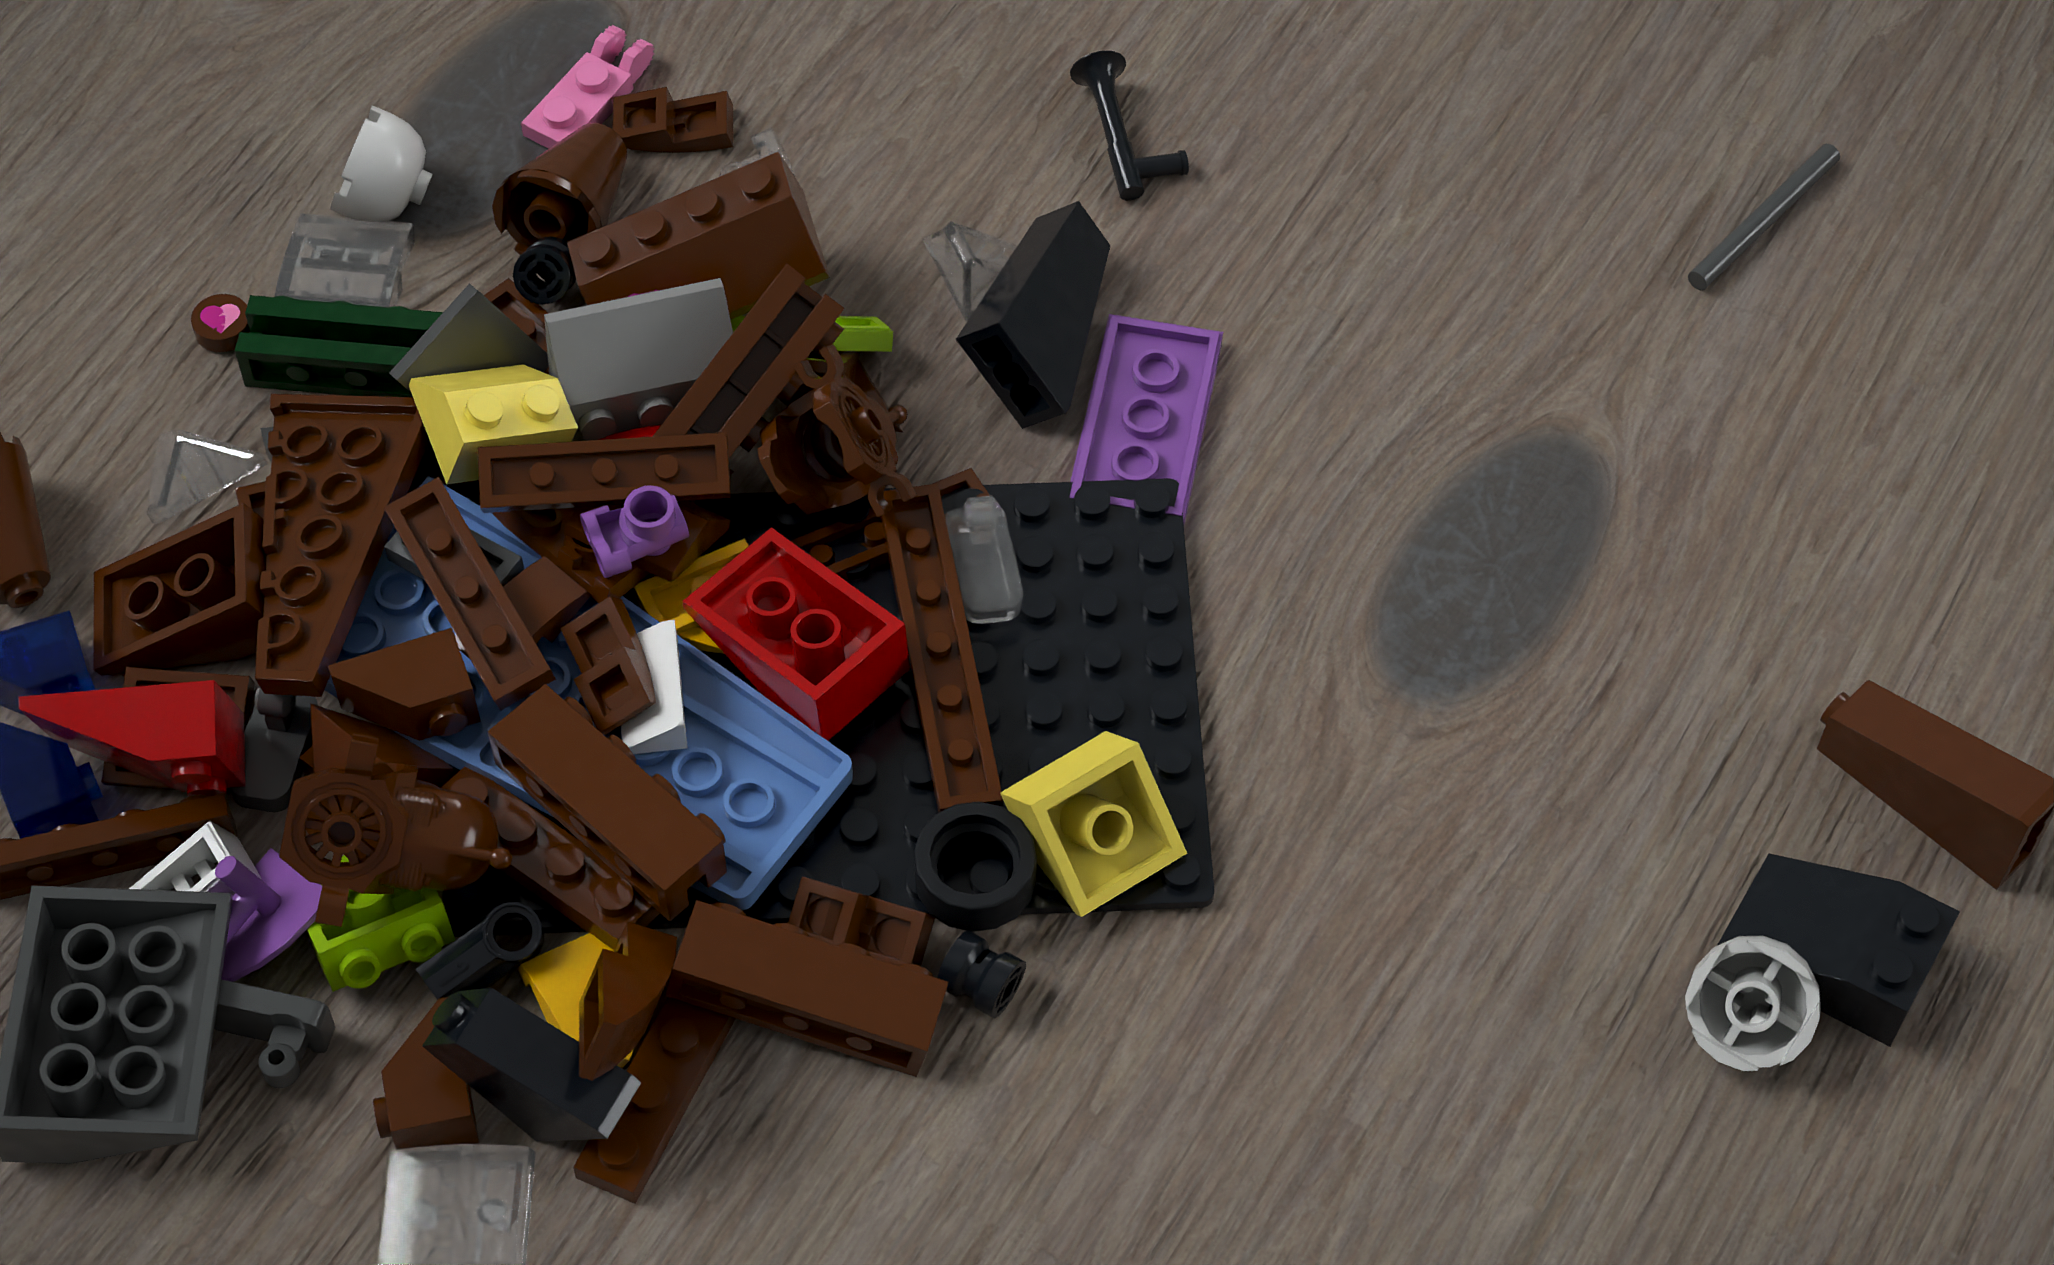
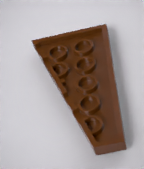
[255,394,430,697]

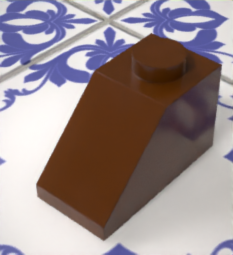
[328,628,481,741]
[373,997,480,1160]

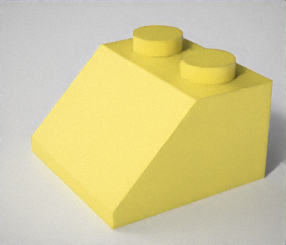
[409,364,578,485]
[1000,731,1187,917]

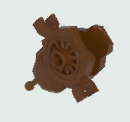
[757,344,918,517]
[279,733,512,927]

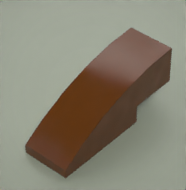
[579,921,677,1081]

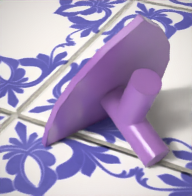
[215,848,322,982]

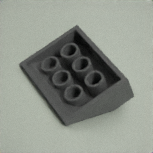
[0,886,233,1164]

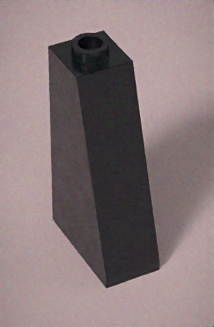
[956,201,1111,429]

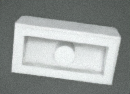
[621,619,687,754]

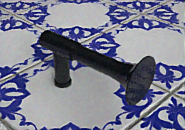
[1070,51,1189,201]

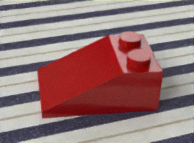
[682,527,910,741]
[19,680,246,797]

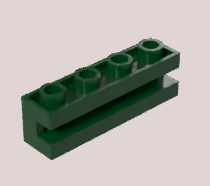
[235,295,443,397]

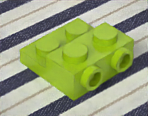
[306,855,455,992]

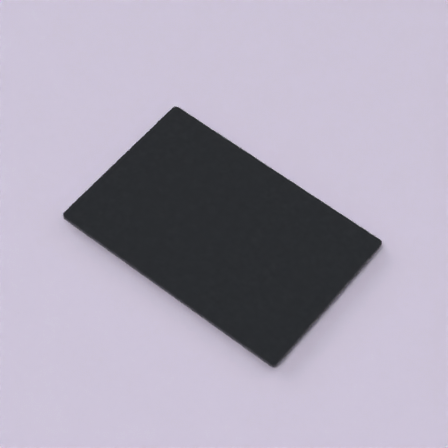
[442,478,1214,937]

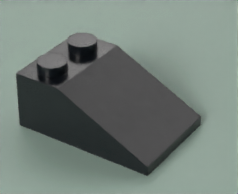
[1717,853,1960,1047]

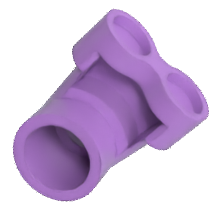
[580,485,689,578]

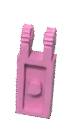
[521,25,654,149]

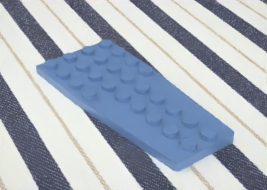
[325,476,853,910]

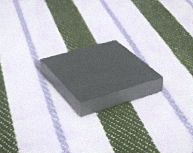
[389,283,549,392]

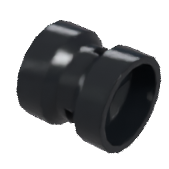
[513,236,577,305]
[937,930,1026,1019]

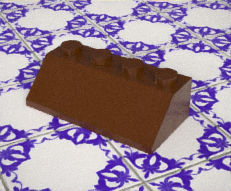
[567,151,830,320]

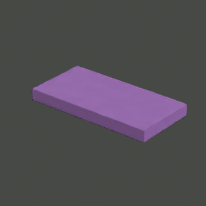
[1069,314,1223,525]

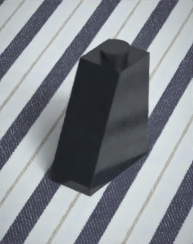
[422,988,641,1142]

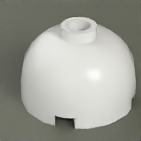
[330,105,433,223]
[1685,936,1821,1071]

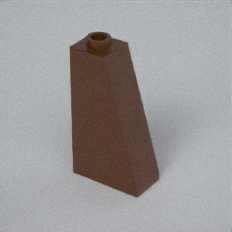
[1817,680,2054,890]

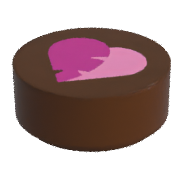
[191,294,250,352]

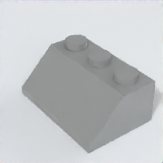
[544,278,733,442]

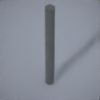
[1688,143,1840,290]

